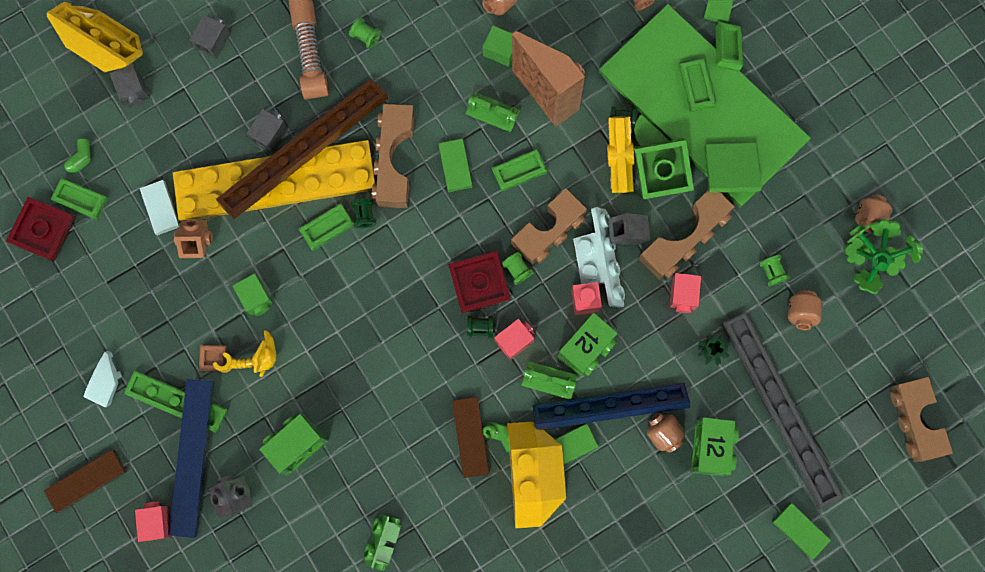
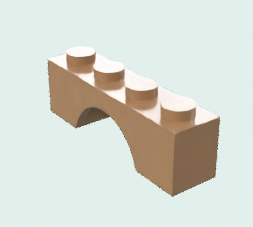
[372,104,415,208]
[639,190,735,280]

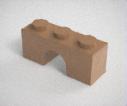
[511,188,587,265]
[890,377,953,462]

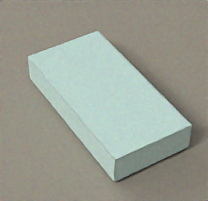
[139,180,180,236]

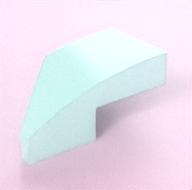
[83,351,122,407]

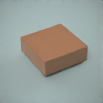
[199,345,228,372]

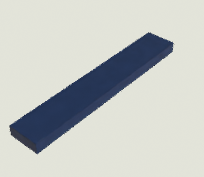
[169,379,214,538]
[532,383,690,430]

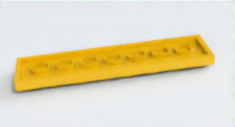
[173,140,376,222]

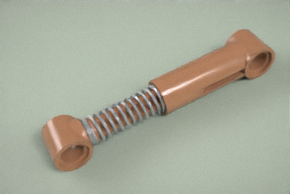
[288,0,329,100]

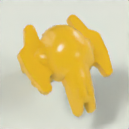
[213,330,276,377]

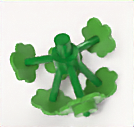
[844,219,923,294]

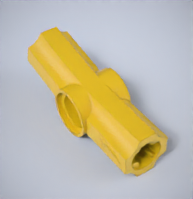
[607,116,634,193]

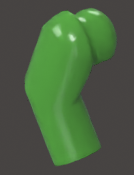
[64,139,91,173]
[483,422,509,452]

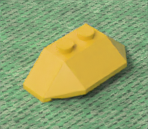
[47,2,143,72]
[507,421,566,528]

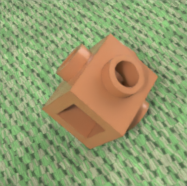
[174,219,213,258]

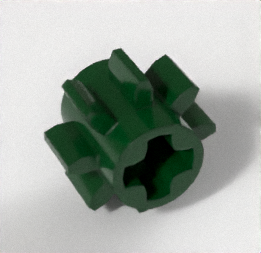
[698,334,730,366]

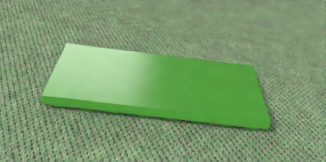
[598,4,811,208]

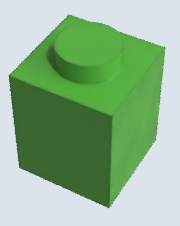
[483,26,512,67]
[233,273,274,316]

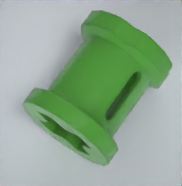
[349,18,382,49]
[502,252,534,285]
[759,254,790,287]

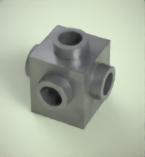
[209,475,253,519]

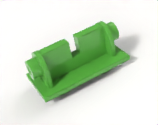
[466,92,520,132]
[521,361,578,400]
[363,513,401,571]

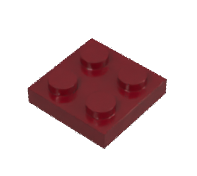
[6,197,76,262]
[448,251,511,314]

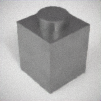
[189,15,230,59]
[109,64,150,107]
[246,109,288,153]
[609,213,650,246]

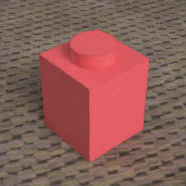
[670,273,701,313]
[571,282,602,315]
[494,319,535,360]
[135,502,171,542]

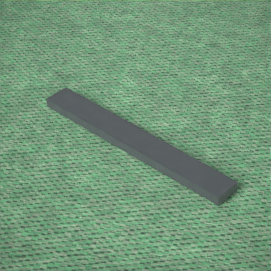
[722,312,844,510]

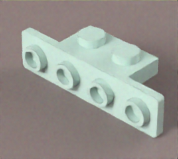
[573,207,625,308]

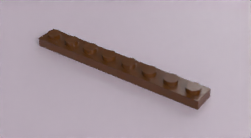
[216,79,388,220]

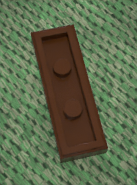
[452,397,489,478]
[44,450,127,513]

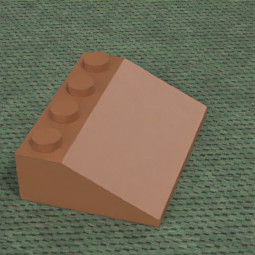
[512,31,585,127]

